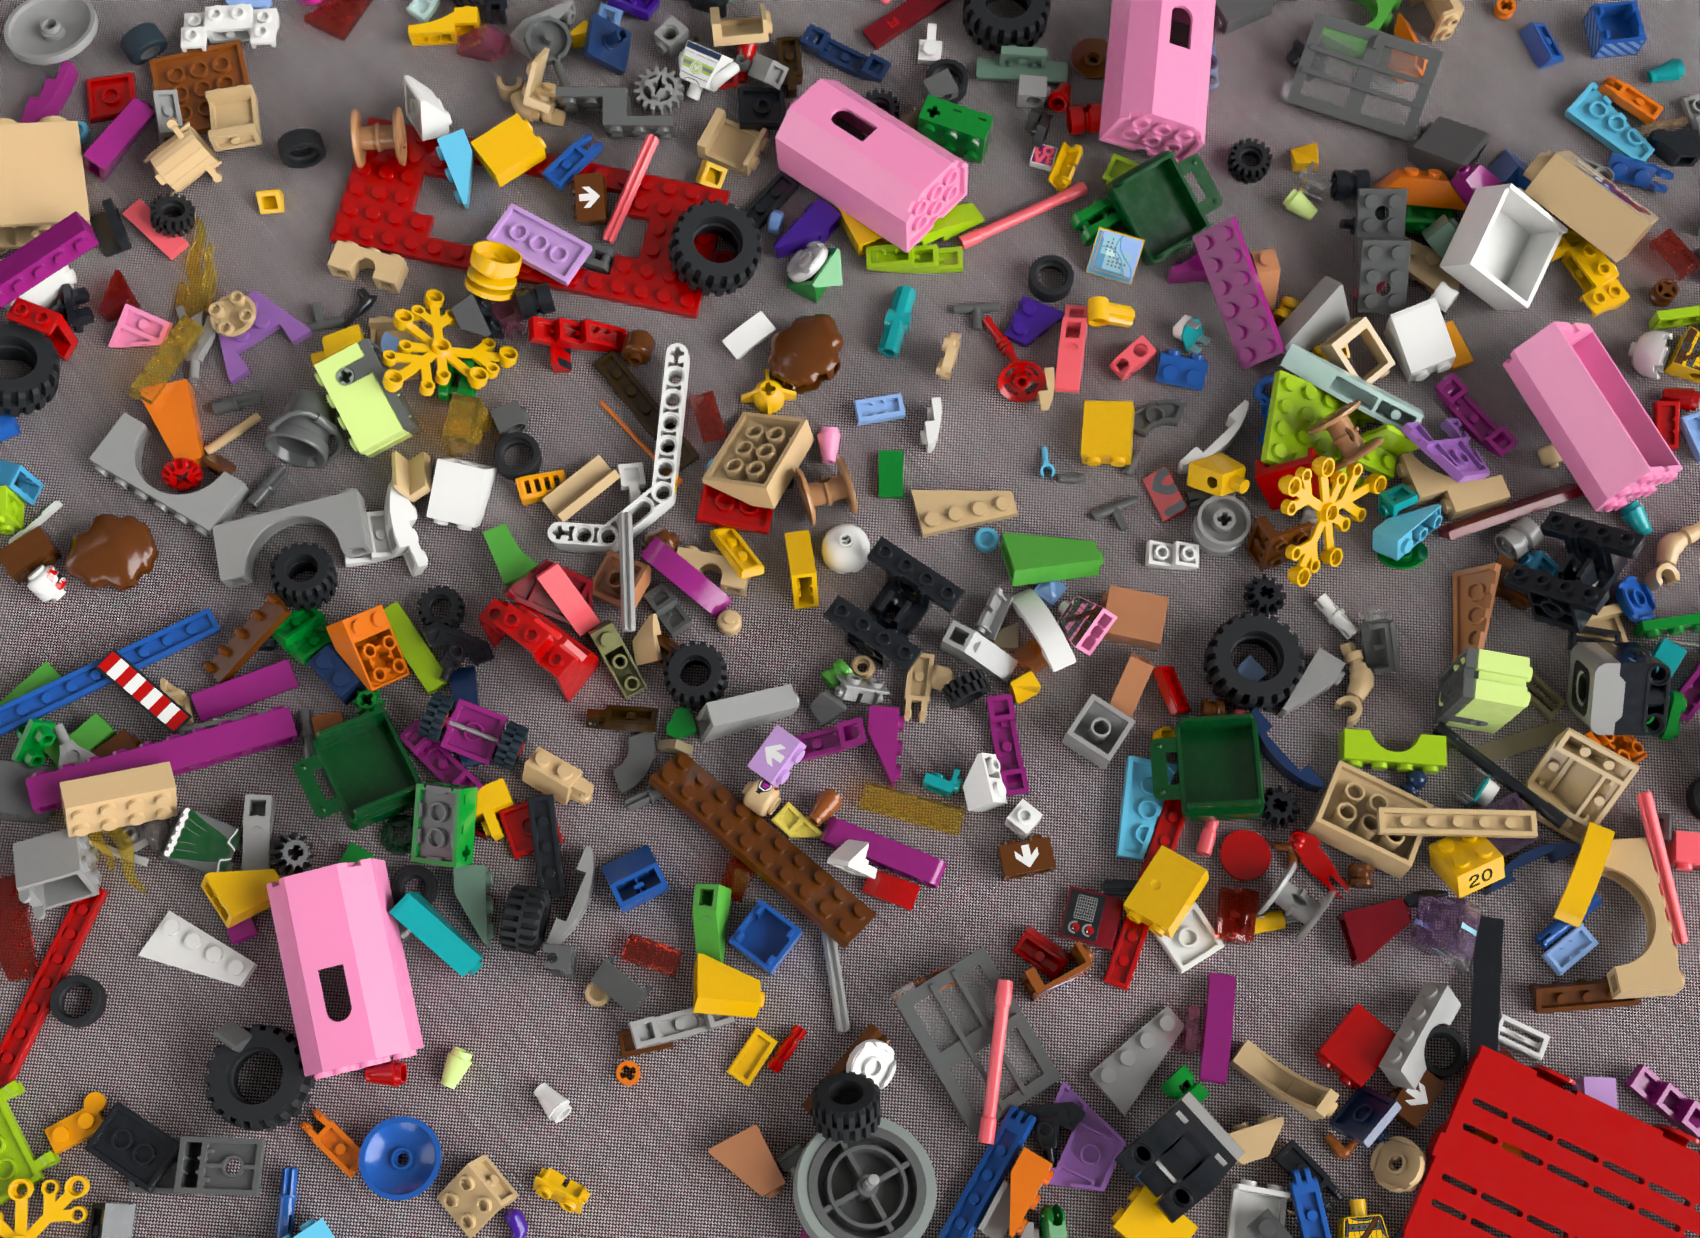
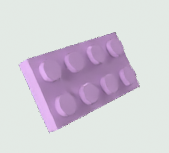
[486,203,593,286]

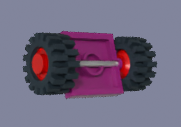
[418,692,530,771]

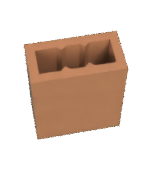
[1100,585,1169,651]

